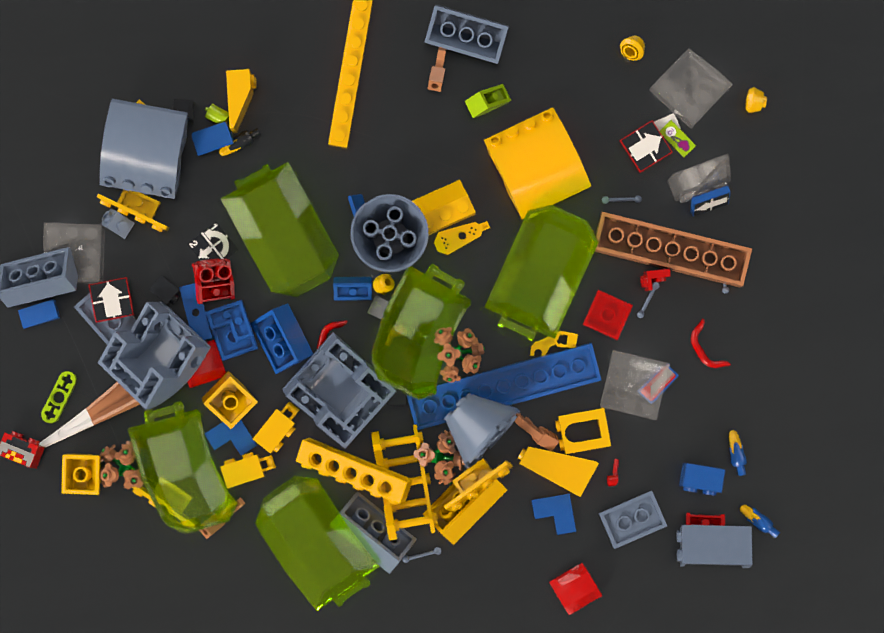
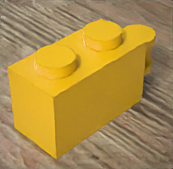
[253,401,300,454]
[220,452,276,489]

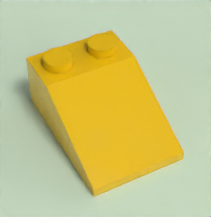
[226,69,257,133]

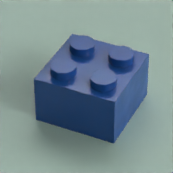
[679,463,725,496]

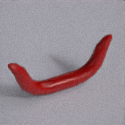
[691,319,731,368]
[316,320,348,350]

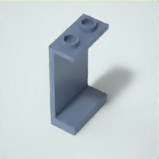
[677,525,752,568]

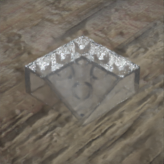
[650,49,733,129]
[667,154,731,203]
[43,223,105,284]
[600,350,670,421]

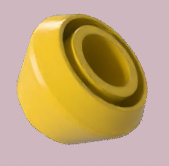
[620,36,645,60]
[745,87,767,113]

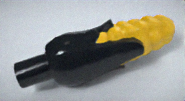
[219,128,261,156]

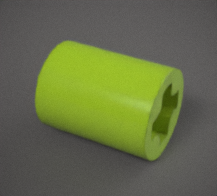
[205,103,229,124]

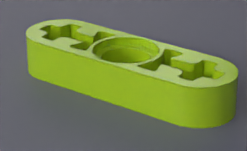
[41,371,77,423]

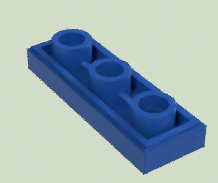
[179,283,213,340]

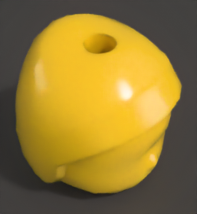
[372,274,395,295]

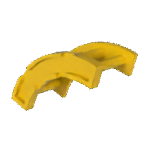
[371,424,438,540]

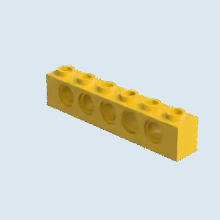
[296,438,413,505]

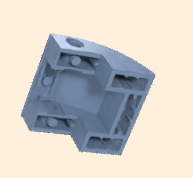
[100,99,188,199]
[98,301,211,410]
[282,332,396,448]

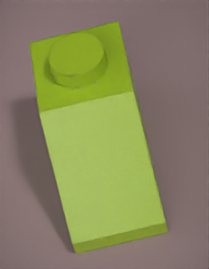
[465,84,511,118]

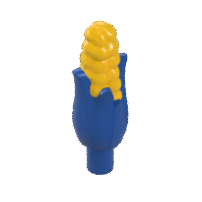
[729,430,747,476]
[740,505,780,538]

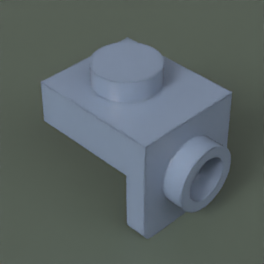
[101,208,135,239]

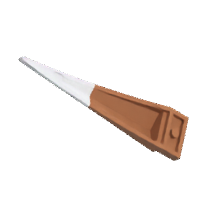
[39,382,140,447]

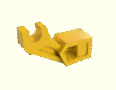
[530,331,578,356]

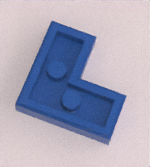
[205,300,254,342]
[205,420,258,456]
[532,494,576,535]

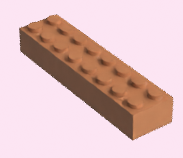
[592,212,752,288]

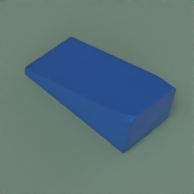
[18,299,60,329]

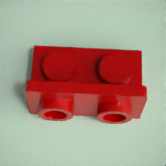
[640,269,671,291]

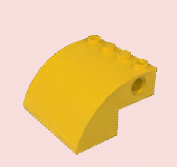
[484,107,591,219]

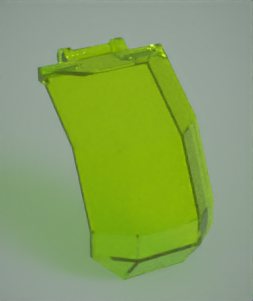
[221,162,339,297]
[485,205,599,341]
[372,264,471,400]
[128,401,237,534]
[255,476,379,611]

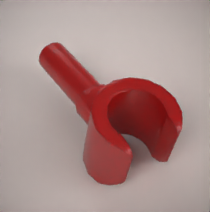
[607,459,619,486]

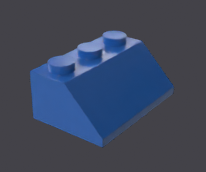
[250,303,313,374]

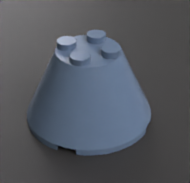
[351,194,429,272]
[444,393,520,469]

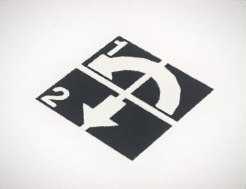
[188,222,238,261]

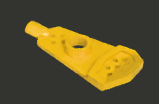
[434,221,490,255]

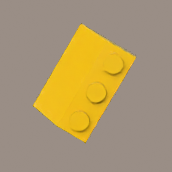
[412,180,476,235]

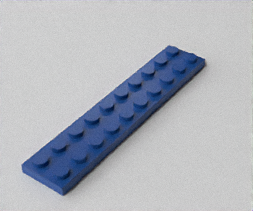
[406,343,601,430]

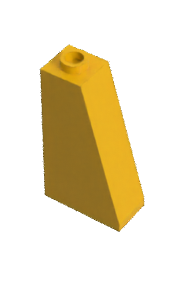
[518,447,599,497]

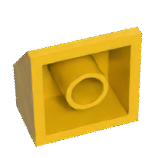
[202,371,258,429]
[62,454,101,495]

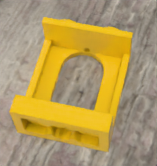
[555,408,611,454]

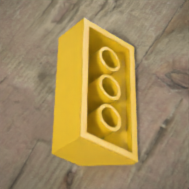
[423,461,507,545]

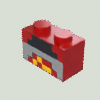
[0,431,45,469]

